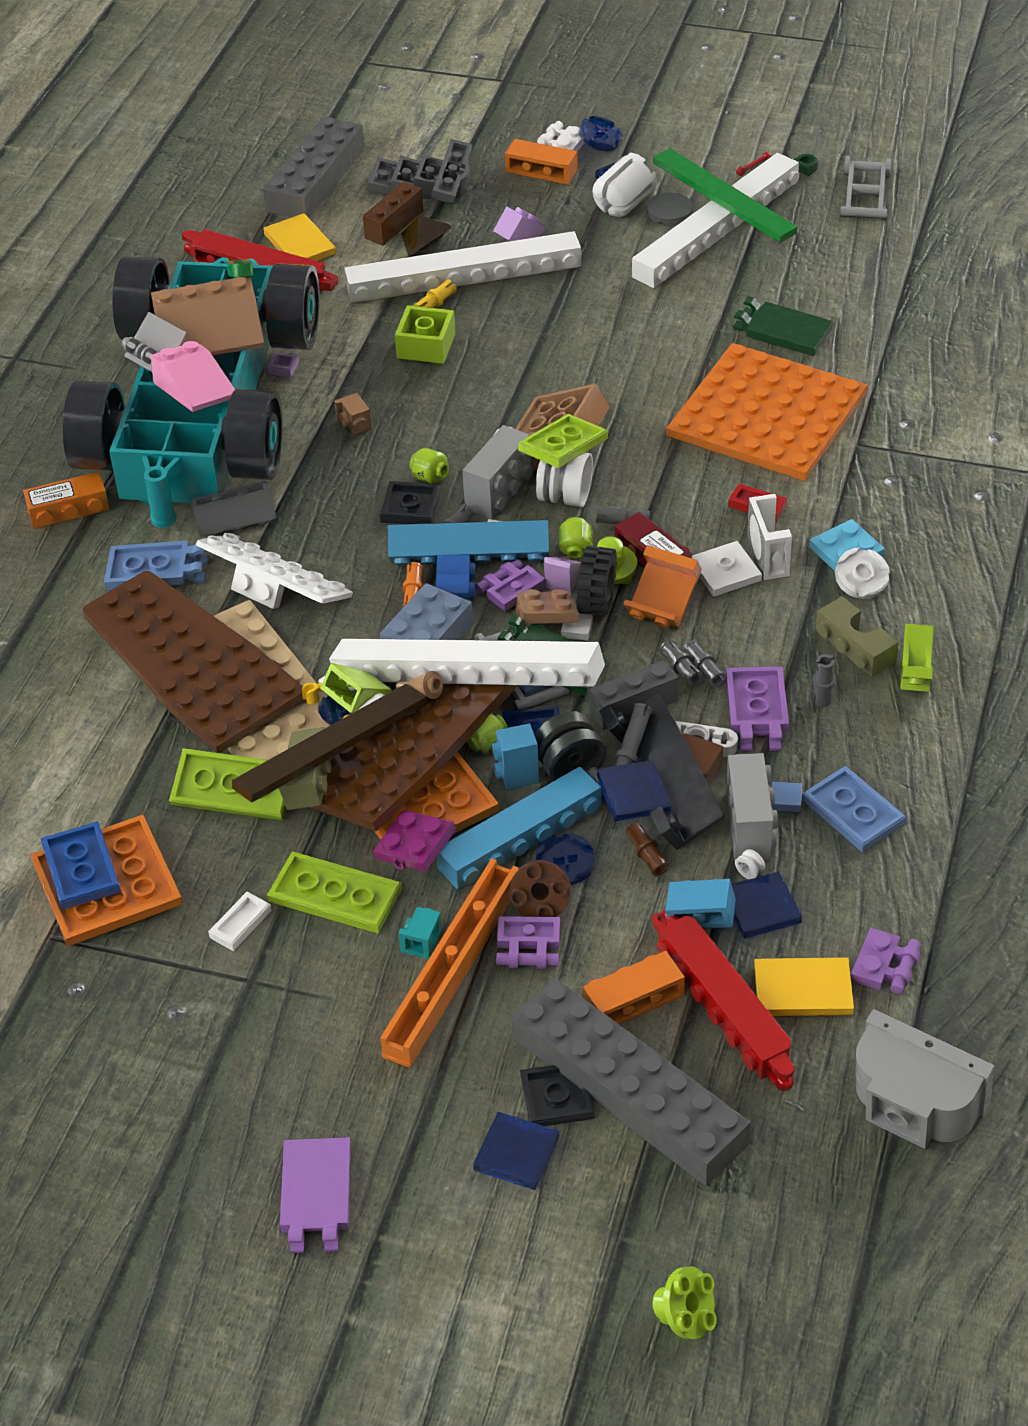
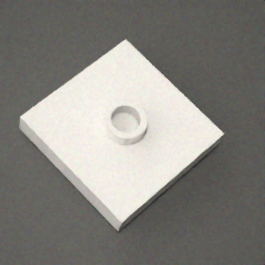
[692,541,762,597]

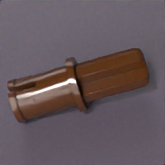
[626,822,669,876]

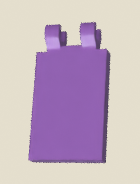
[726,667,789,751]
[280,1137,351,1253]

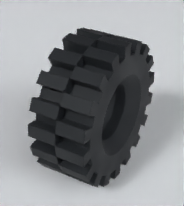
[576,545,617,617]

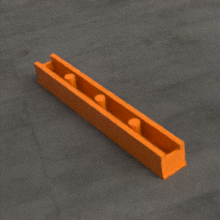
[380,858,519,1068]

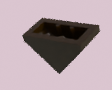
[401,215,452,257]

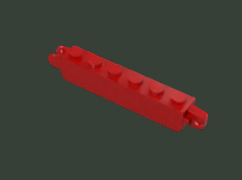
[182,229,338,291]
[652,909,795,1091]

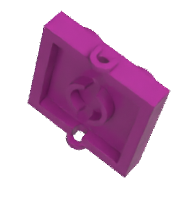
[373,810,456,872]

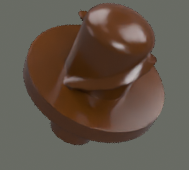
[510,860,571,917]

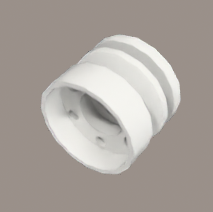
[536,453,593,507]

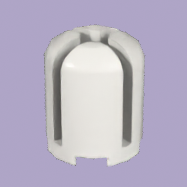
[592,153,657,217]

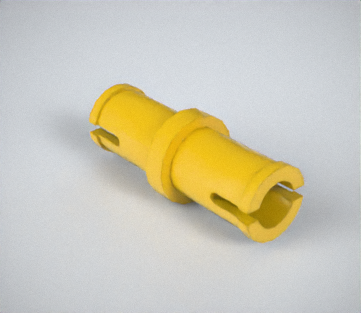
[413,279,457,308]

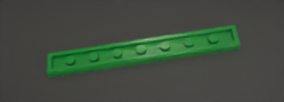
[653,148,798,243]

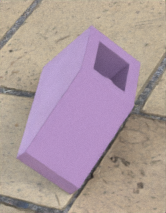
[493,206,547,241]

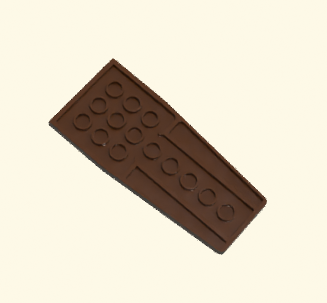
[83,571,303,753]
[311,683,518,831]

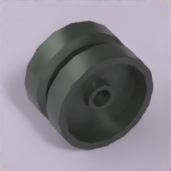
[535,711,607,781]

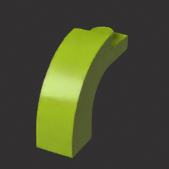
[900,624,934,692]

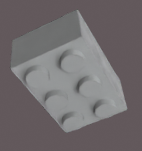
[462,425,533,519]
[726,753,778,860]

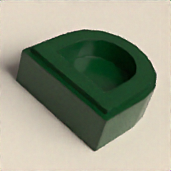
[794,154,818,176]

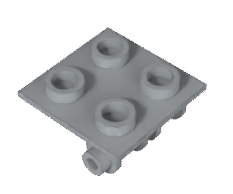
[122,312,188,372]

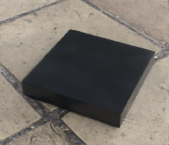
[380,481,441,525]
[520,1065,595,1128]

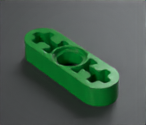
[226,260,253,277]

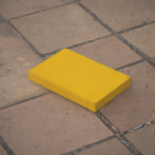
[263,213,336,261]
[754,958,854,1016]

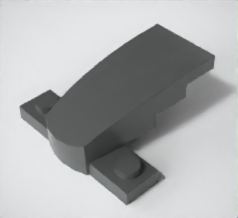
[367,139,473,203]

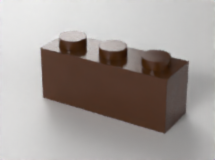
[363,181,424,246]

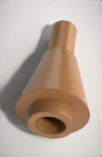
[396,671,443,699]

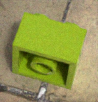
[395,305,456,364]

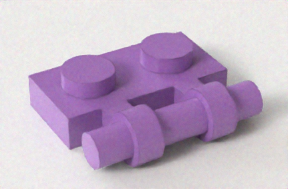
[475,559,546,612]
[496,916,560,969]
[851,927,921,994]

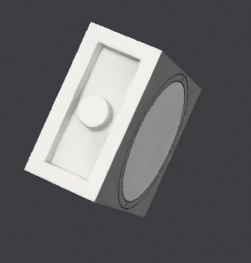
[747,494,792,580]

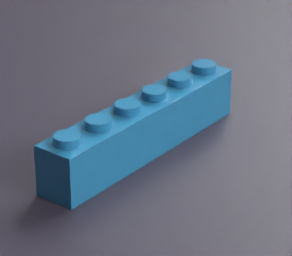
[388,520,549,566]
[436,767,602,890]

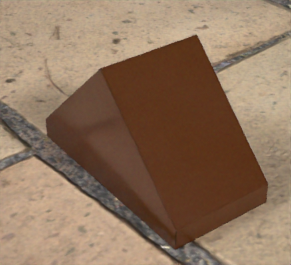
[682,733,723,786]

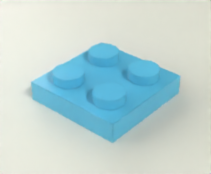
[809,519,885,571]

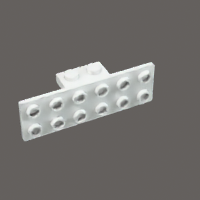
[196,533,353,609]

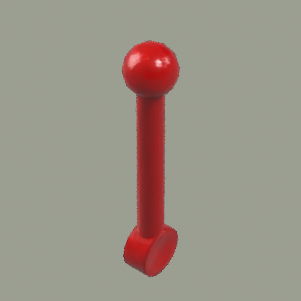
[736,152,771,176]

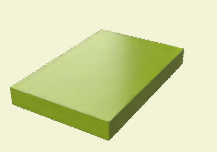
[518,414,608,468]

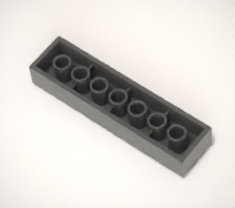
[511,978,751,1186]

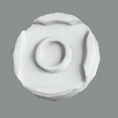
[835,548,889,599]

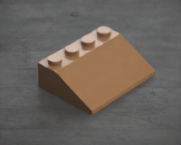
[151,276,265,356]
[516,383,610,470]

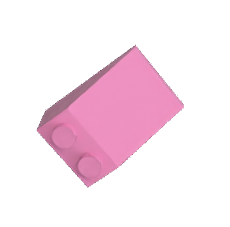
[151,341,235,412]

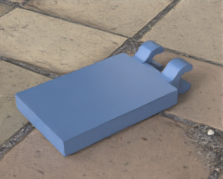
[104,541,209,590]

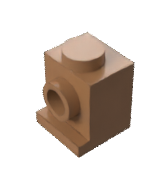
[334,393,372,435]

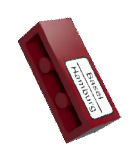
[615,512,692,569]

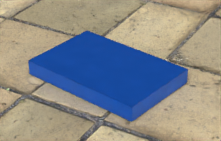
[40,821,121,910]

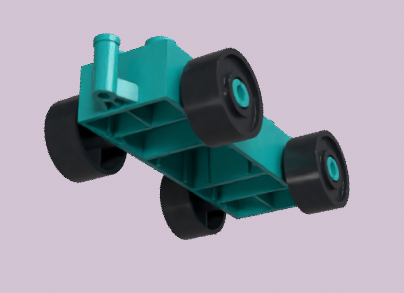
[63,256,320,528]

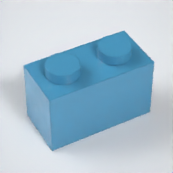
[492,723,539,790]
[666,879,736,929]

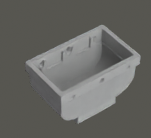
[856,1009,995,1149]

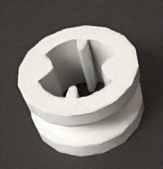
[735,849,765,880]

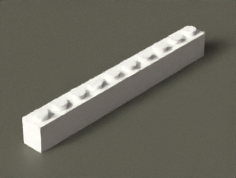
[632,153,799,288]
[345,231,581,303]
[329,639,605,687]

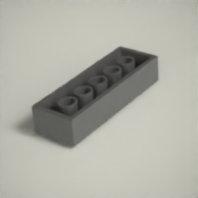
[263,117,365,218]

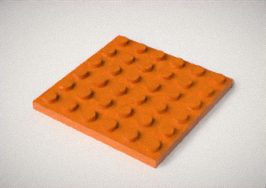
[666,343,868,481]

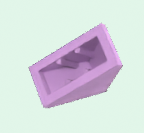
[544,557,581,593]

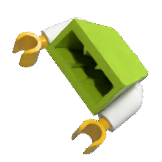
[302,663,391,718]

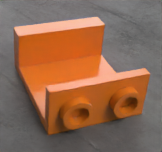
[623,545,702,629]

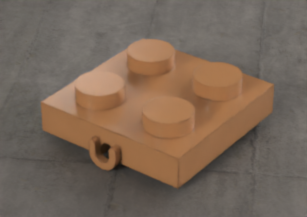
[516,589,578,624]

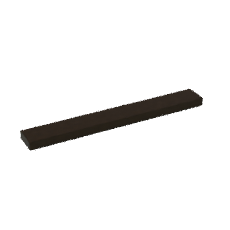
[232,683,426,803]

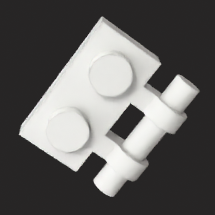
[537,121,589,151]

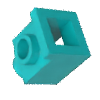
[399,907,442,959]

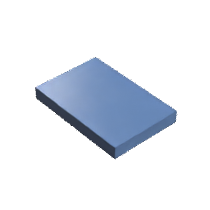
[802,766,907,852]

